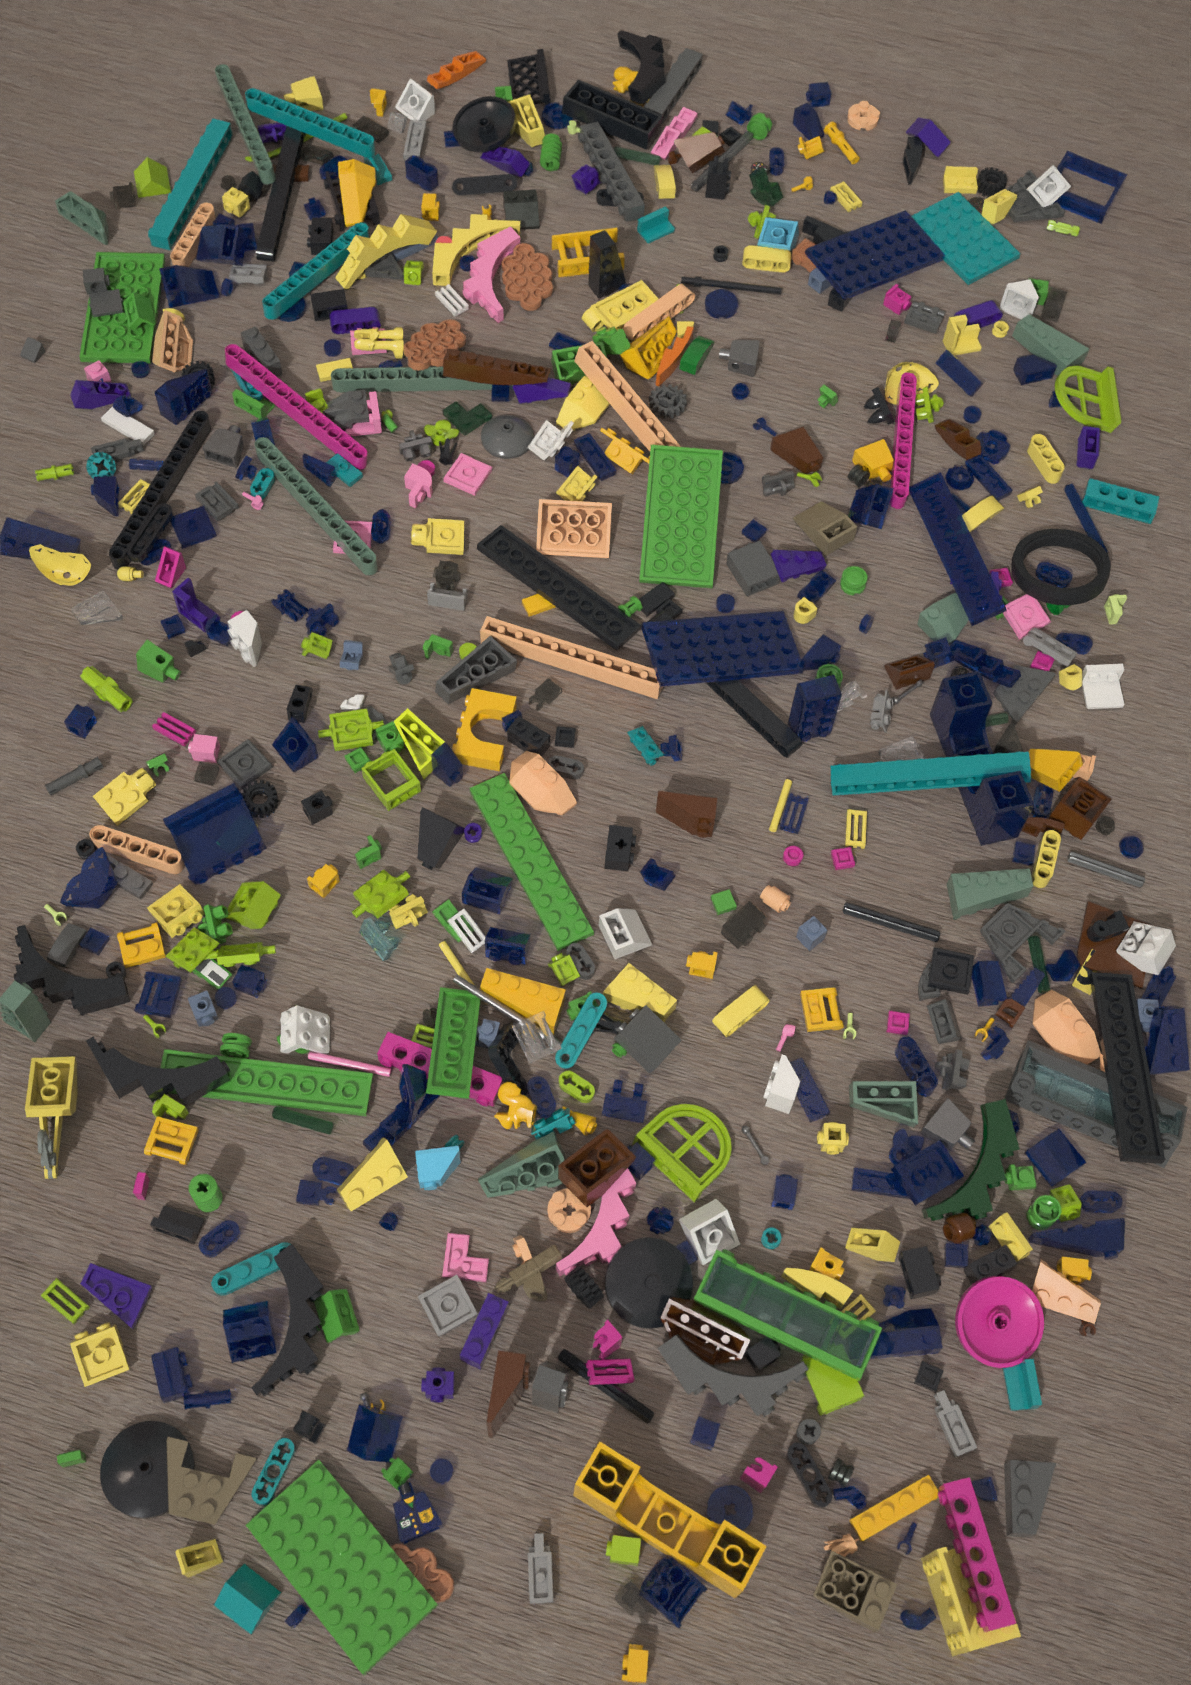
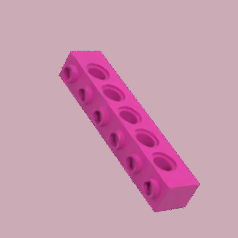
[377,1032,504,1107]
[938,1477,1016,1633]

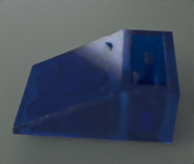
[196,225,248,266]
[159,265,220,308]
[155,369,213,425]

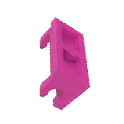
[593,1320,623,1360]
[739,1457,778,1493]

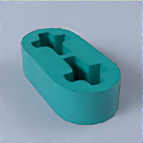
[250,468,275,499]

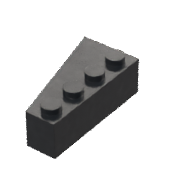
[588,230,627,299]

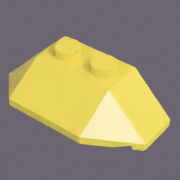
[556,376,610,431]

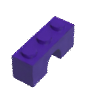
[460,1293,509,1370]

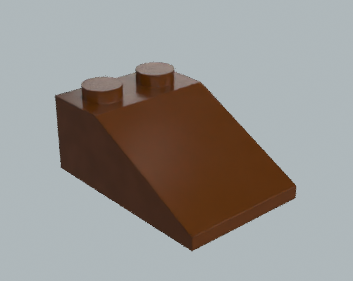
[1049,777,1111,840]
[656,791,717,838]
[558,1128,636,1207]

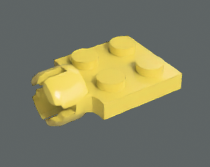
[411,518,464,555]
[93,768,156,826]

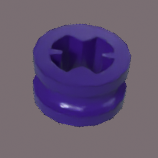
[464,823,482,843]

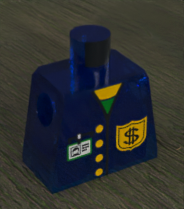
[393,1482,443,1544]

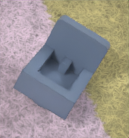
[340,640,363,670]

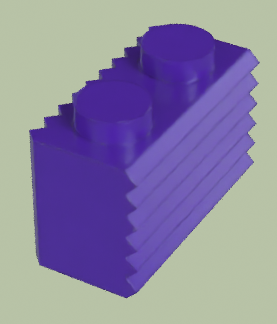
[1077,426,1100,469]

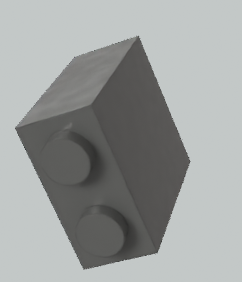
[726,541,780,597]
[613,1005,682,1074]

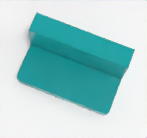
[364,154,392,185]
[637,206,675,244]
[1003,1359,1042,1411]

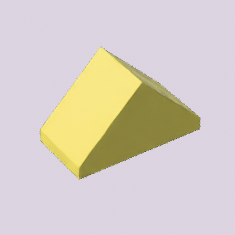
[175,1539,223,1578]

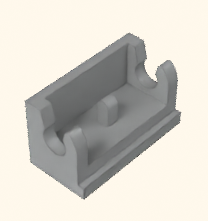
[427,583,468,611]

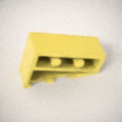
[509,94,545,148]

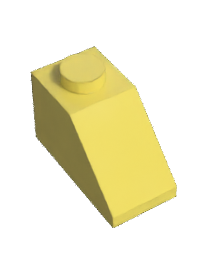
[982,189,1017,224]
[845,1228,900,1262]

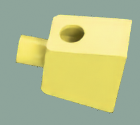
[283,76,323,111]

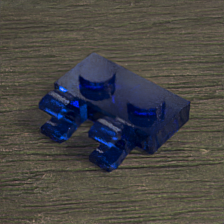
[602,1079,647,1123]

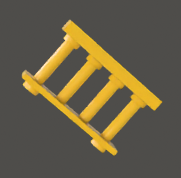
[551,228,625,277]

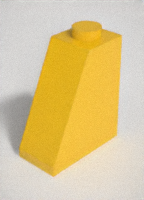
[1028,749,1083,792]

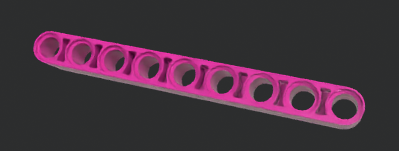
[889,372,917,509]

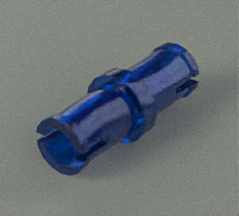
[184,1389,231,1410]

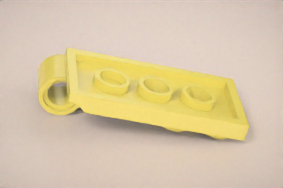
[582,280,658,332]

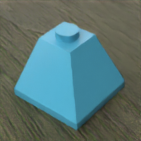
[757,217,799,250]
[415,1146,461,1190]

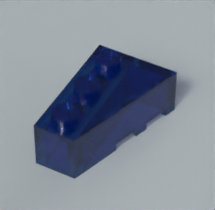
[1145,1005,1190,1075]

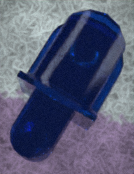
[271,589,309,623]

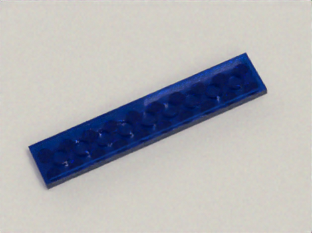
[909,472,1007,626]

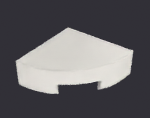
[340,694,365,711]

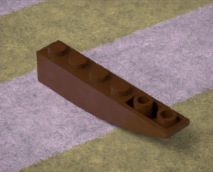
[443,348,551,385]

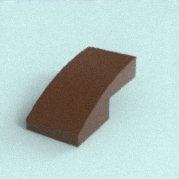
[1019,817,1065,838]

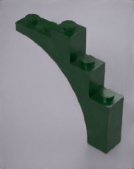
[922,1099,1020,1221]

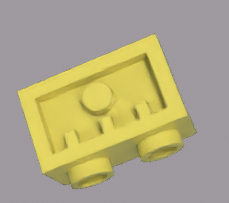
[943,166,978,194]

